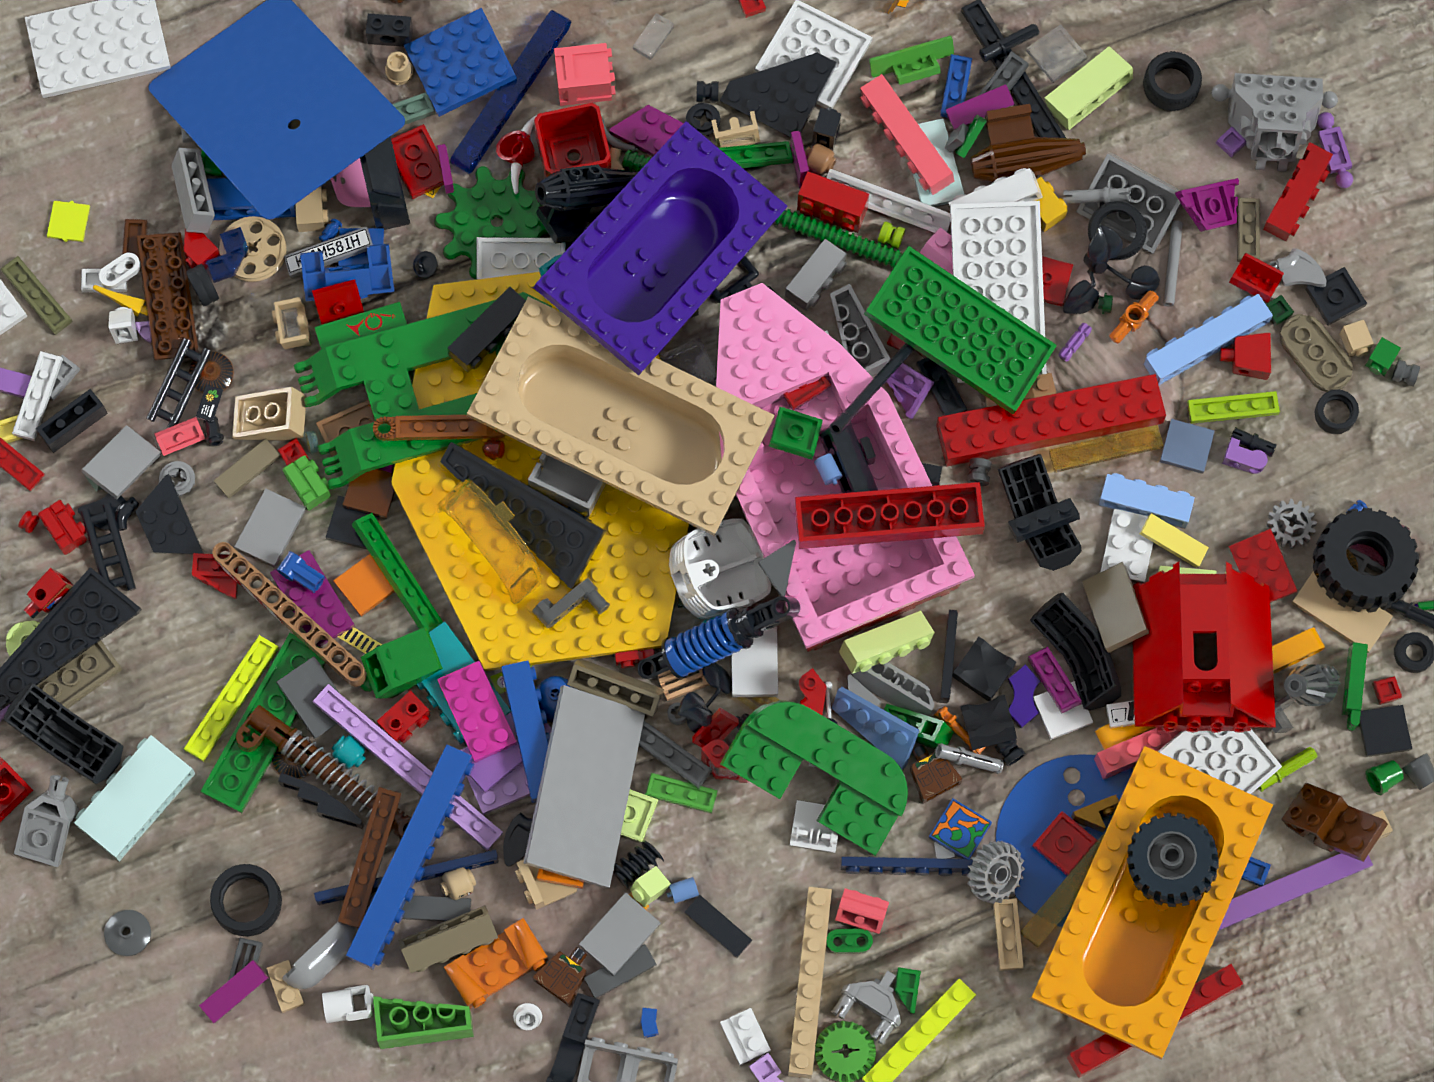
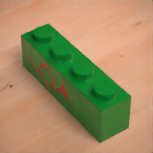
[314,302,407,350]

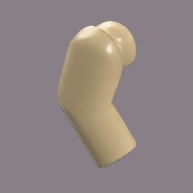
[610,147,625,170]

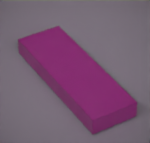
[945,84,1014,130]
[1028,647,1082,714]
[199,960,269,1023]

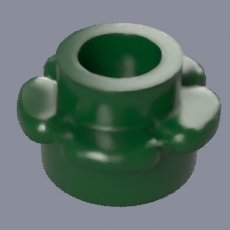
[1098,293,1113,314]

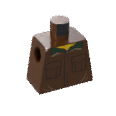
[910,745,962,804]
[533,947,587,1007]

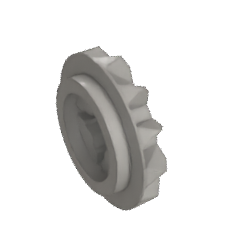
[159,461,195,497]

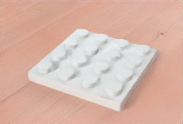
[755,0,873,109]
[1158,729,1282,794]

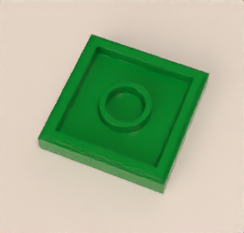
[769,407,823,460]

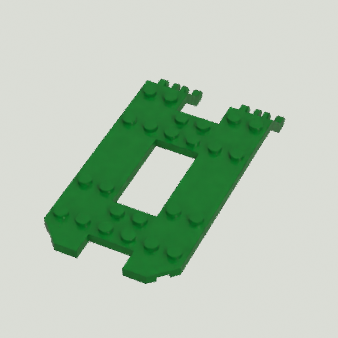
[294,292,552,489]

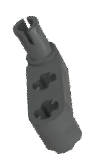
[532,578,610,629]

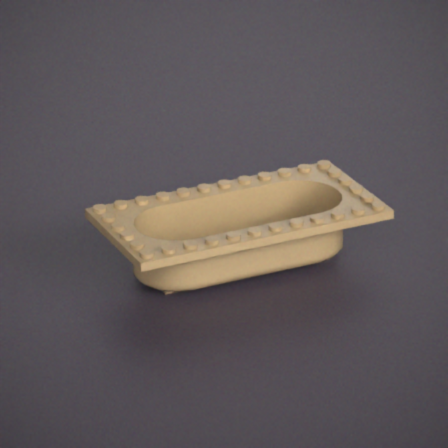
[467,296,775,536]

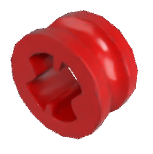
[18,510,40,533]

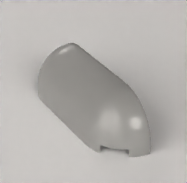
[853,662,934,716]
[282,922,358,989]

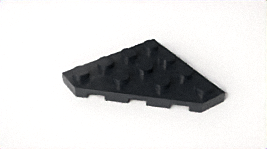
[720,52,838,138]

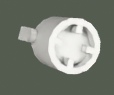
[322,985,374,1023]

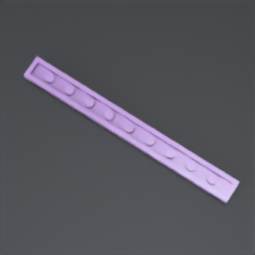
[313,684,503,851]

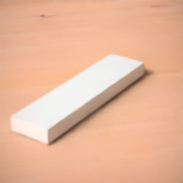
[12,351,63,441]

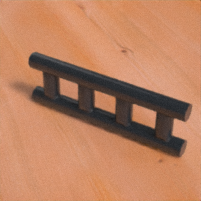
[146,338,212,428]
[80,503,136,591]

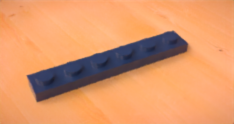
[841,857,973,876]

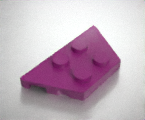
[609,105,684,157]
[1175,178,1239,232]

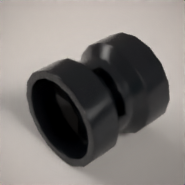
[696,81,719,103]
[994,739,1026,767]

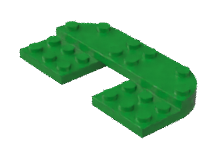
[720,700,908,856]

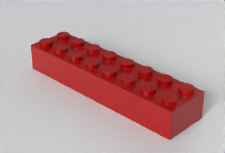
[795,482,985,549]

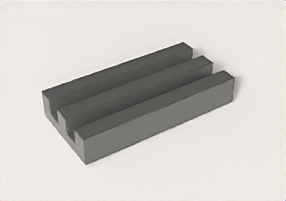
[228,937,263,981]

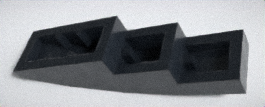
[278,773,364,829]

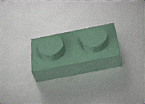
[392,92,435,125]

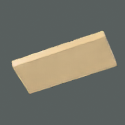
[1292,571,1393,654]

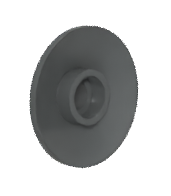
[104,910,151,956]

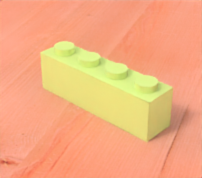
[839,611,934,674]

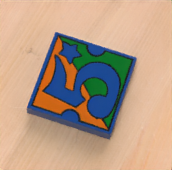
[929,798,992,859]

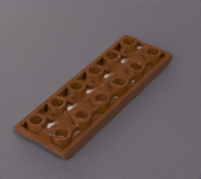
[137,232,199,360]

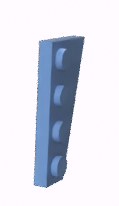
[832,687,919,770]

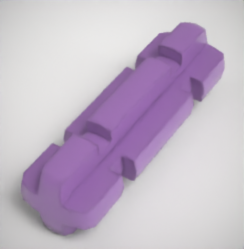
[1058,323,1092,362]

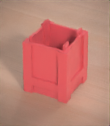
[554,43,616,106]

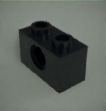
[366,13,413,47]
[812,108,842,151]

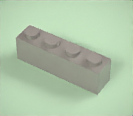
[171,148,215,233]

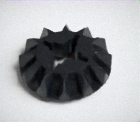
[686,103,721,136]

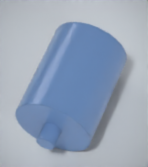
[814,454,842,485]
[667,877,699,903]

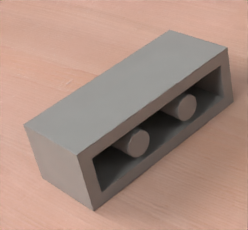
[785,239,847,311]

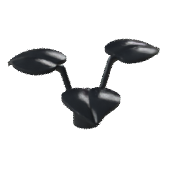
[1063,225,1160,314]
[678,662,749,733]

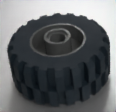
[1127,813,1219,907]

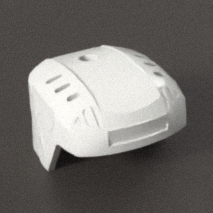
[669,519,771,619]

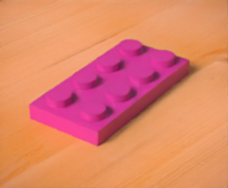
[437,661,517,763]

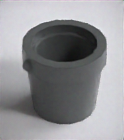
[1402,753,1434,790]

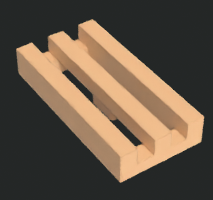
[659,668,709,701]

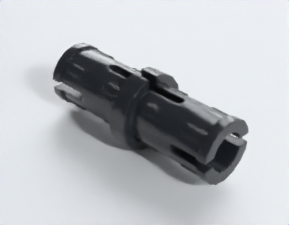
[1230,427,1277,457]

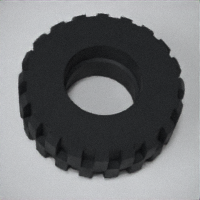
[1313,508,1419,613]

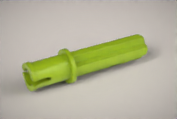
[1258,747,1318,792]

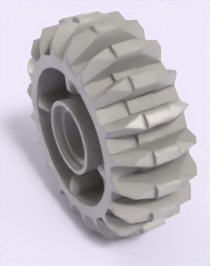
[966,841,1025,904]

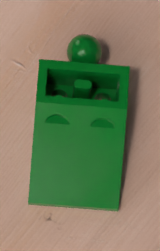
[360,627,443,698]

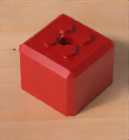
[534,102,611,178]

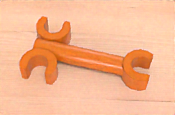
[933,706,986,754]

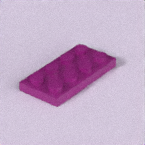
[270,550,355,647]

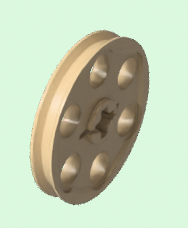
[219,216,287,282]

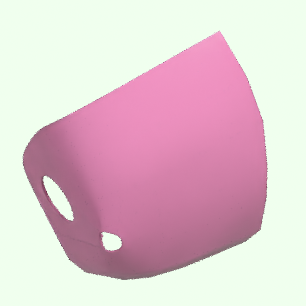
[330,158,371,207]

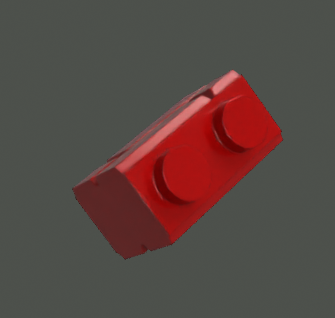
[38,500,88,555]

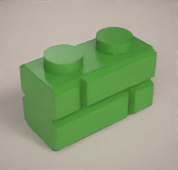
[282,456,331,511]

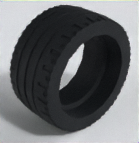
[210,864,282,937]

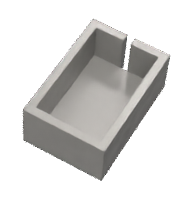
[528,453,606,516]

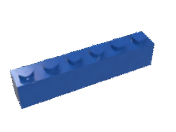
[502,660,550,803]

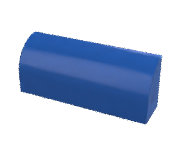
[207,178,296,220]

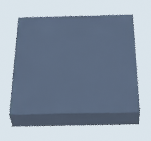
[1160,419,1215,474]

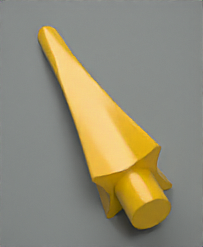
[93,285,147,317]

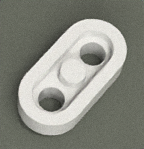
[99,253,141,289]

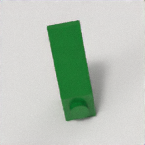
[884,704,954,749]

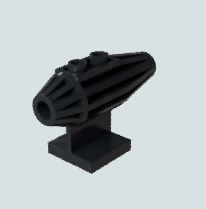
[535,164,637,244]

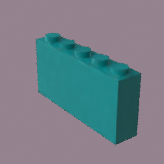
[416,622,511,746]

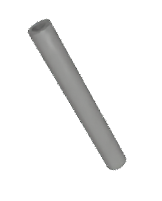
[1163,221,1183,307]

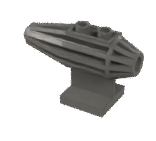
[1272,664,1341,733]

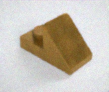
[1071,794,1119,832]

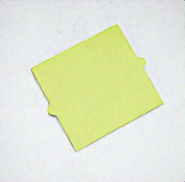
[47,201,90,242]

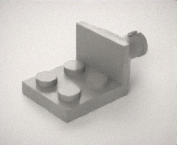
[14,775,80,867]

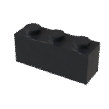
[36,389,108,453]

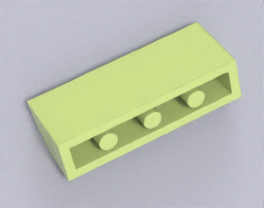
[1045,46,1133,131]

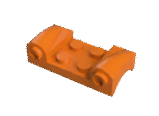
[444,918,549,1008]

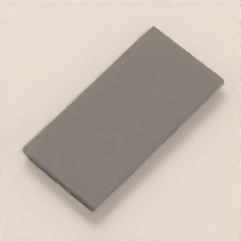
[524,685,645,889]

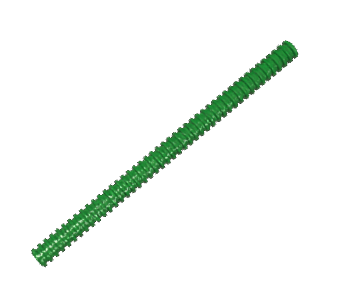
[622,149,904,268]

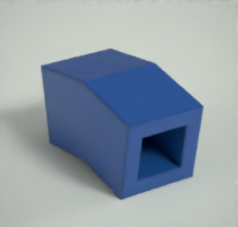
[641,1008,659,1039]

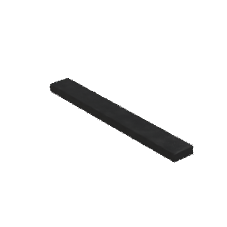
[961,0,1066,138]

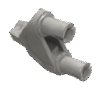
[831,971,901,1045]

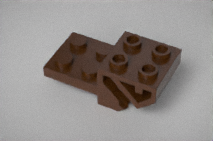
[1281,783,1388,862]

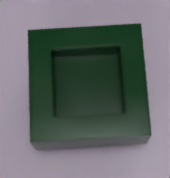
[1266,295,1294,326]

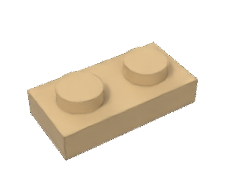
[267,960,305,1013]

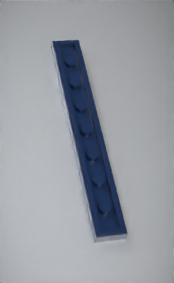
[314,850,499,906]

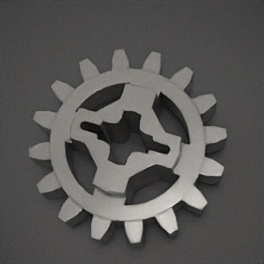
[1266,499,1317,549]

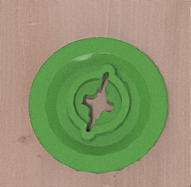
[815,1021,876,1082]

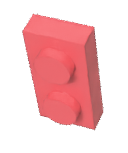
[155,417,205,456]

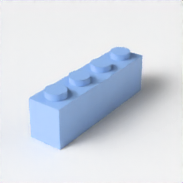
[1099,473,1195,529]

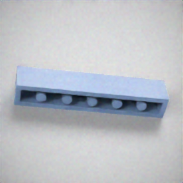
[1143,294,1273,385]

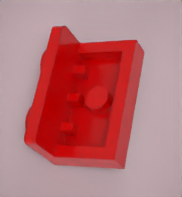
[1229,253,1284,303]

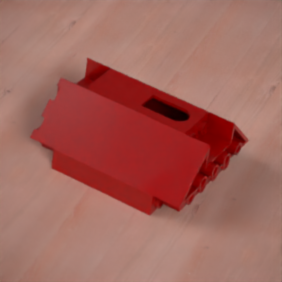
[1132,561,1276,733]

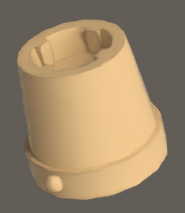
[385,52,414,85]

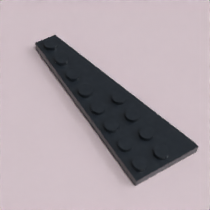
[440,442,606,589]
[0,567,142,711]

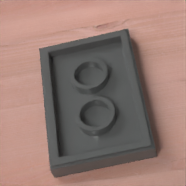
[276,656,339,739]

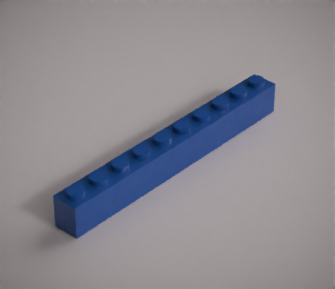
[346,744,475,970]

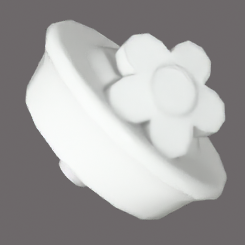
[513,1003,542,1030]

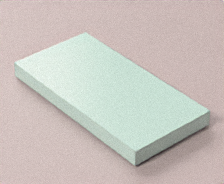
[912,119,964,207]

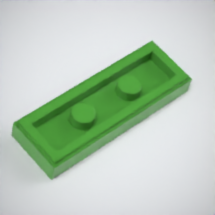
[645,773,718,814]

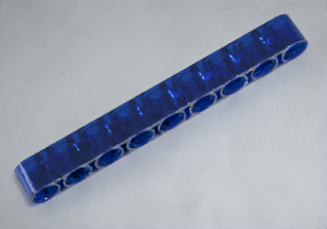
[450,10,572,174]

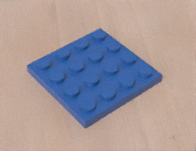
[404,8,517,117]

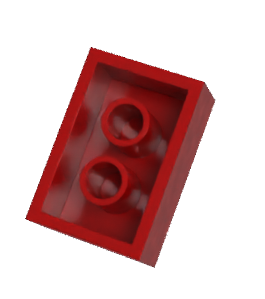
[797,171,869,233]

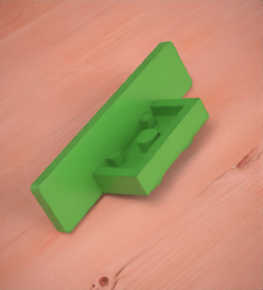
[869,36,954,85]

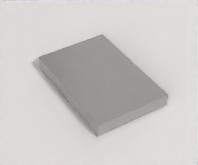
[82,425,161,500]
[234,489,306,568]
[579,893,661,976]

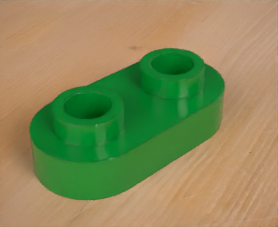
[826,929,873,954]

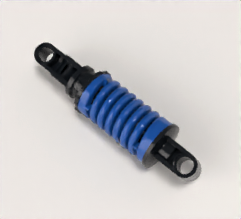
[638,596,800,679]

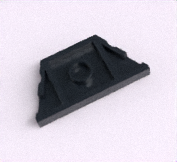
[135,474,204,554]

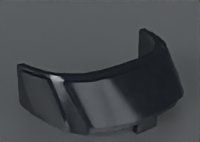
[360,136,410,230]

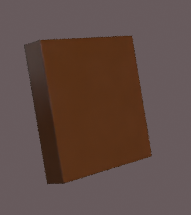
[343,469,395,519]

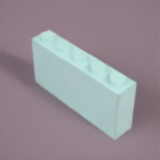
[74,735,195,862]

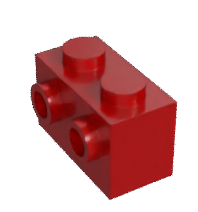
[377,690,431,743]

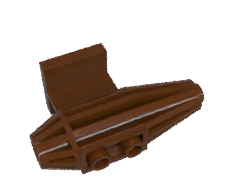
[971,104,1086,183]

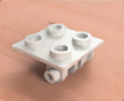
[790,800,838,853]

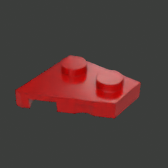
[192,553,239,599]

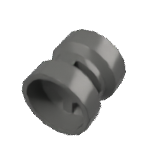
[1392,359,1420,387]
[967,458,992,486]

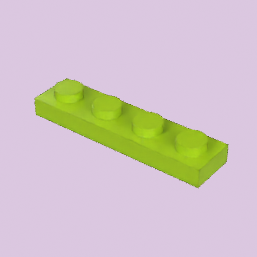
[1187,391,1280,424]

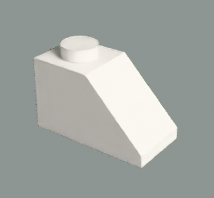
[109,307,138,344]

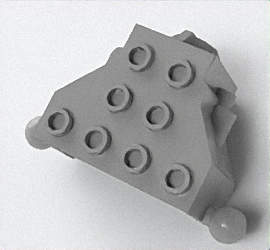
[1211,73,1338,172]

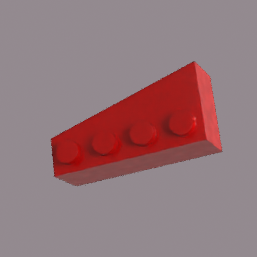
[1263,142,1333,241]

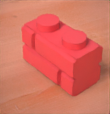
[835,888,889,934]

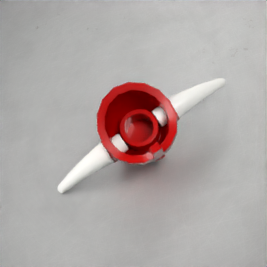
[496,116,536,194]

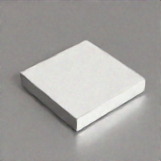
[1033,681,1093,740]

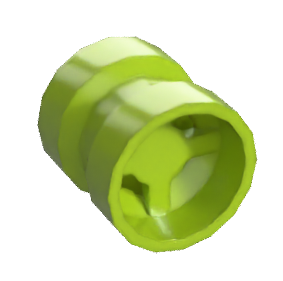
[878,221,906,249]

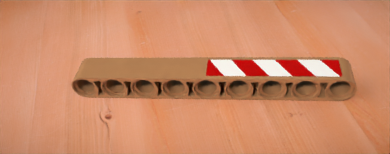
[212,542,366,687]

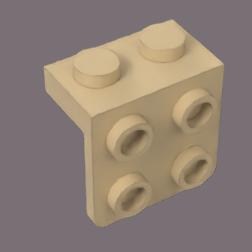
[515,860,577,910]

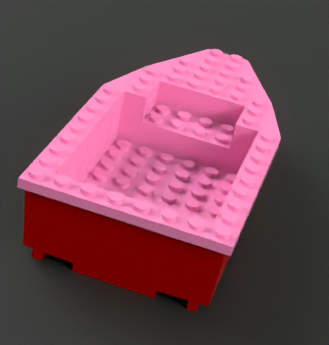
[716,283,975,652]

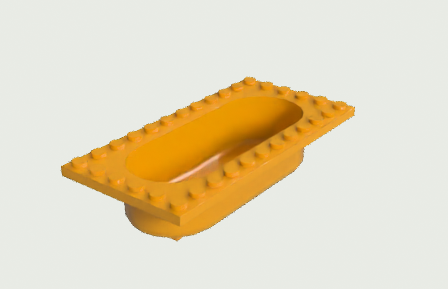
[1030,746,1273,1059]

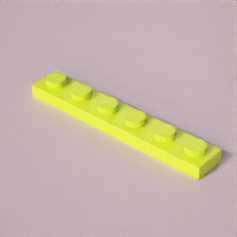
[862,979,976,1082]

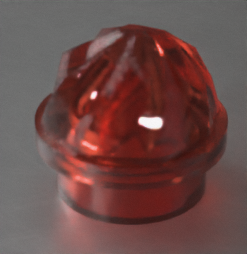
[482,438,505,460]

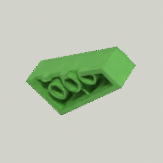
[373,996,474,1049]

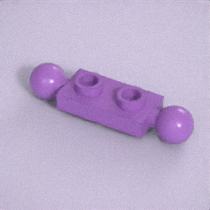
[1317,112,1353,188]

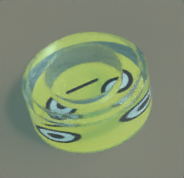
[305,431,319,454]

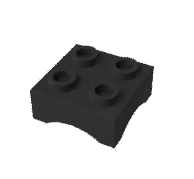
[952,636,1016,702]
[960,695,1017,750]

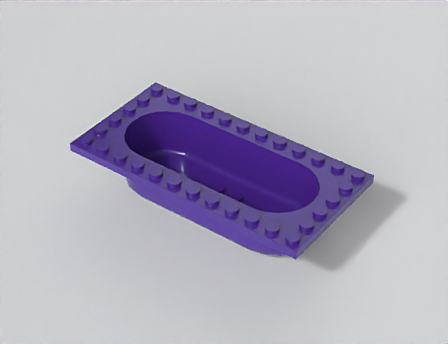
[532,121,788,376]

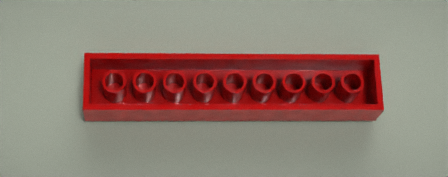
[936,374,1166,467]

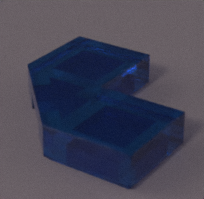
[206,227,249,283]

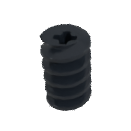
[614,840,664,890]

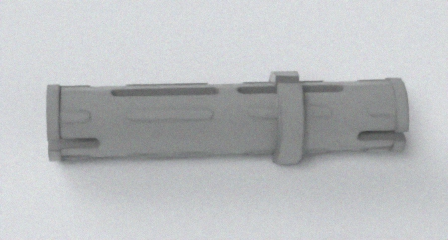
[1063,187,1131,204]
[935,743,1004,774]

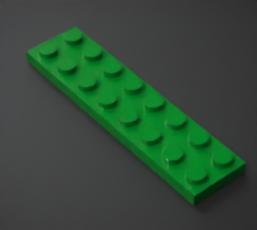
[200,633,326,814]

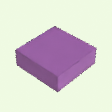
[1216,127,1246,158]

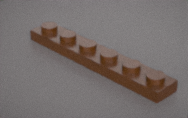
[338,787,402,928]

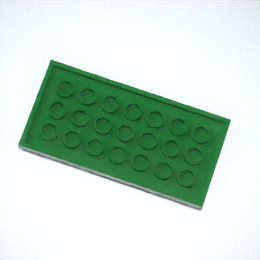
[863,246,1057,414]

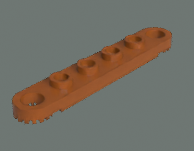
[373,415,506,441]

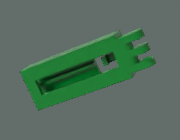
[1341,642,1368,731]

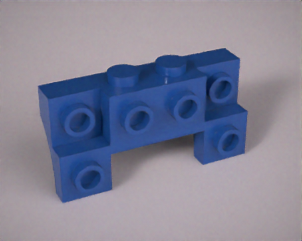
[300,243,394,301]

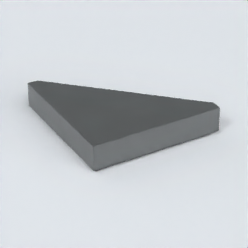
[758,540,796,597]

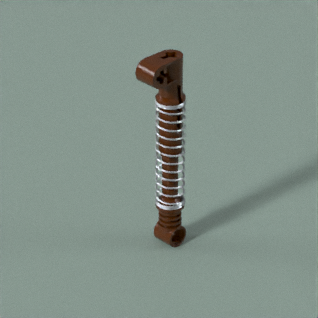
[236,705,412,840]

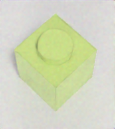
[630,866,671,907]

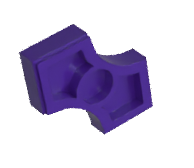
[1008,665,1041,729]

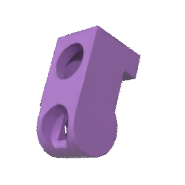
[1222,438,1268,474]

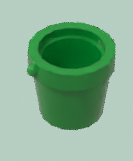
[1365,760,1404,796]

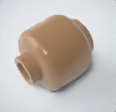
[805,143,837,176]

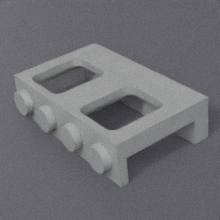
[577,1037,678,1082]

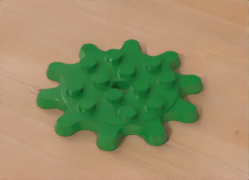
[434,166,548,280]

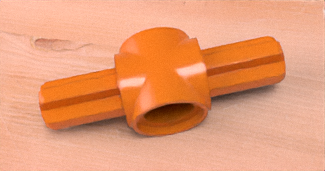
[1109,291,1159,344]

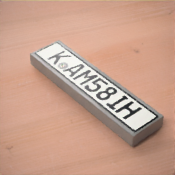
[284,227,373,278]

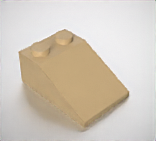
[232,387,306,441]

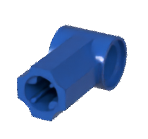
[276,551,325,593]

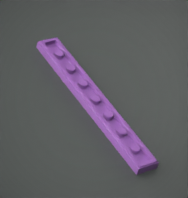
[1218,853,1373,931]

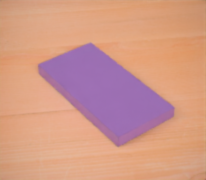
[463,712,552,793]

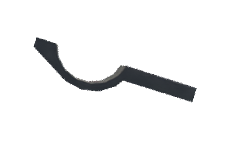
[546,993,600,1082]

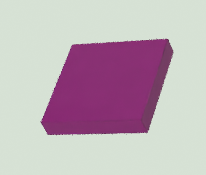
[790,131,809,189]

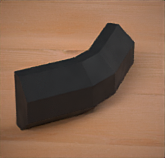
[998,454,1082,571]
[1030,593,1121,710]
[3,683,124,784]

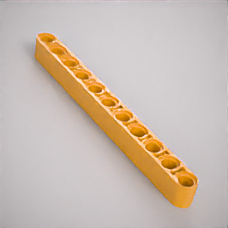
[1095,627,1325,750]

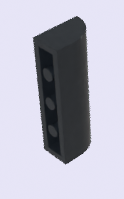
[819,423,878,493]

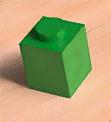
[1365,337,1401,377]

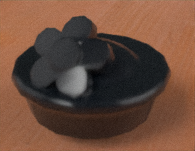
[413,251,438,278]

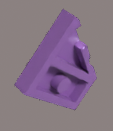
[887,363,934,419]

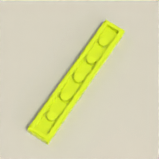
[184,635,279,762]

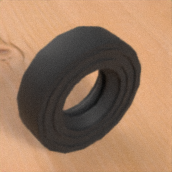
[1394,632,1434,673]

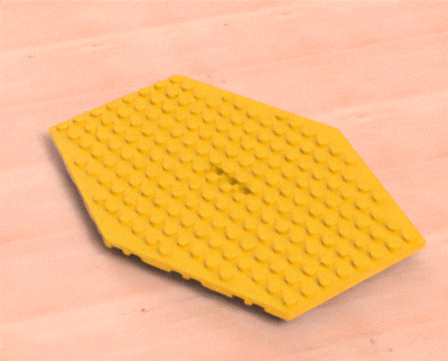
[392,272,689,671]

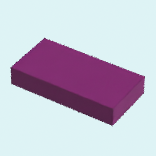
[437,144,454,194]

